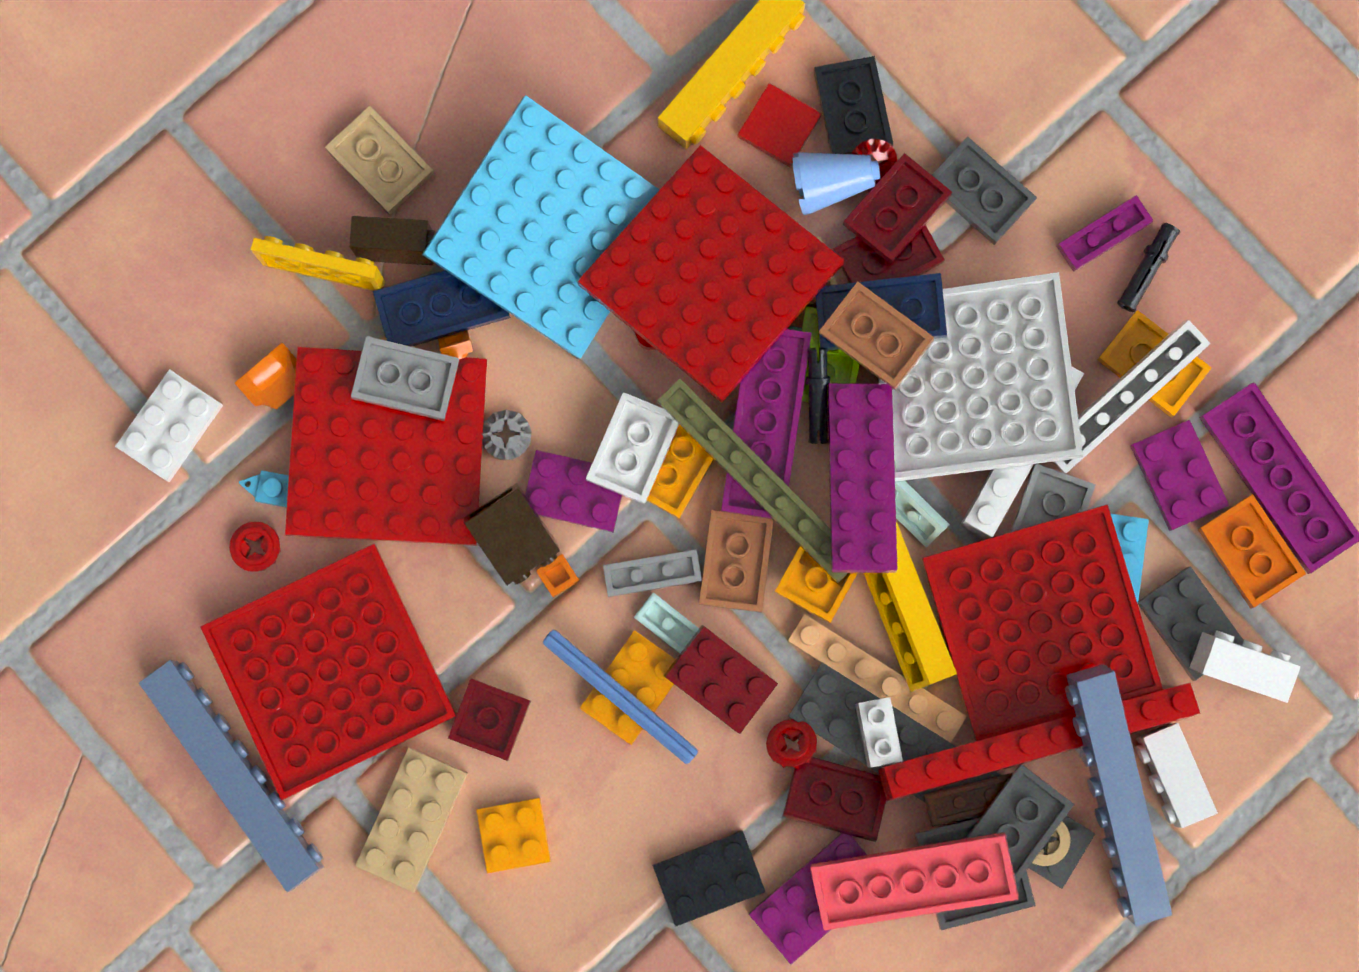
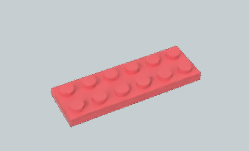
[810,832,1018,930]

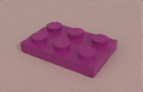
[1130,420,1229,531]
[525,450,623,533]

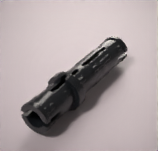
[1117,222,1180,313]
[806,347,831,444]

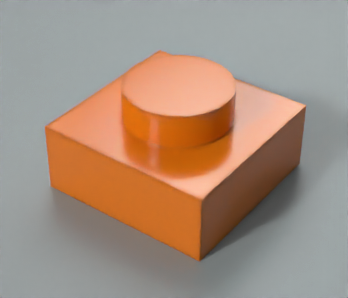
[438,330,473,360]
[536,554,580,598]

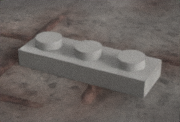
[603,549,702,597]

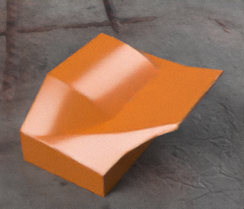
[234,342,297,410]

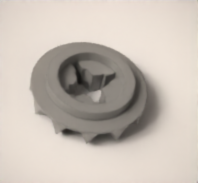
[482,409,531,460]

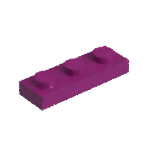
[1057,195,1154,272]

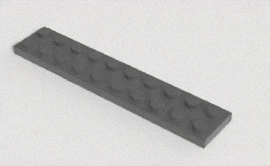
[788,662,1095,889]

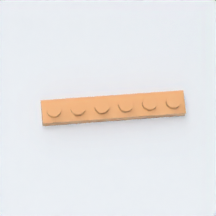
[787,614,967,743]

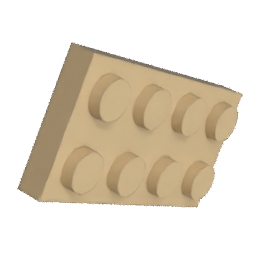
[355,748,468,893]

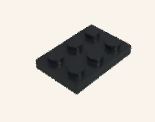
[814,56,893,154]
[653,831,765,927]

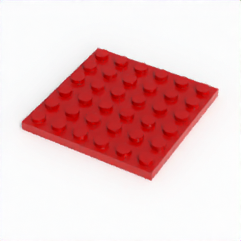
[577,145,844,403]
[285,347,487,546]
[922,504,1163,741]
[200,544,456,801]

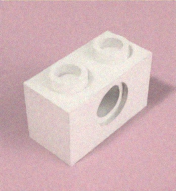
[855,697,903,768]

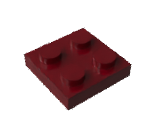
[448,678,531,761]

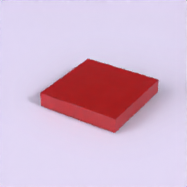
[737,83,822,167]

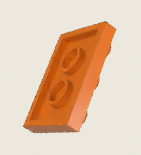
[1198,494,1306,609]

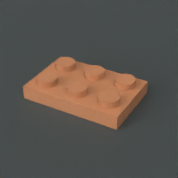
[819,281,934,390]
[699,510,774,613]

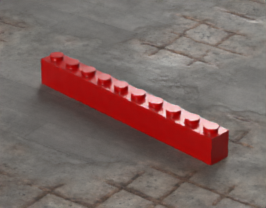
[878,682,1200,801]

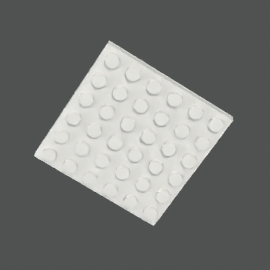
[879,272,1083,482]

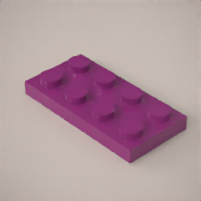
[748,833,867,965]

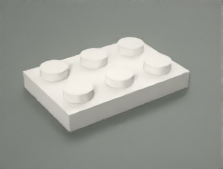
[115,369,223,482]
[586,392,679,505]

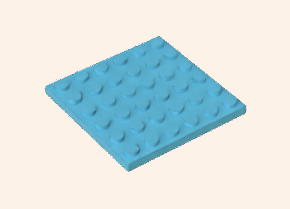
[422,95,660,359]

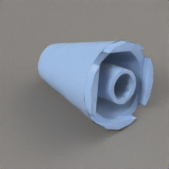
[793,152,880,215]

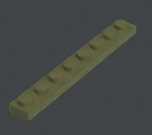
[657,379,847,583]

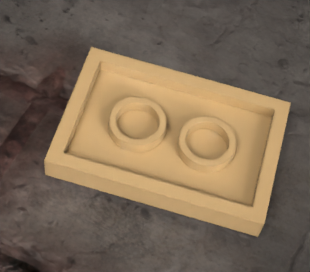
[325,106,435,215]

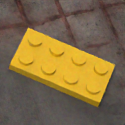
[250,236,385,291]

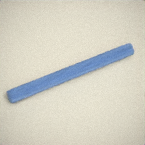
[543,630,698,764]

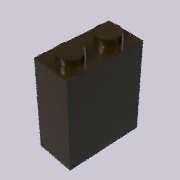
[349,216,436,265]
[464,483,560,586]

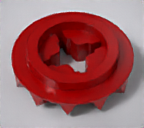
[851,139,898,185]
[229,521,281,572]
[766,719,817,769]

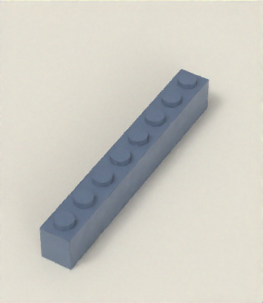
[139,660,324,892]
[1065,664,1172,927]

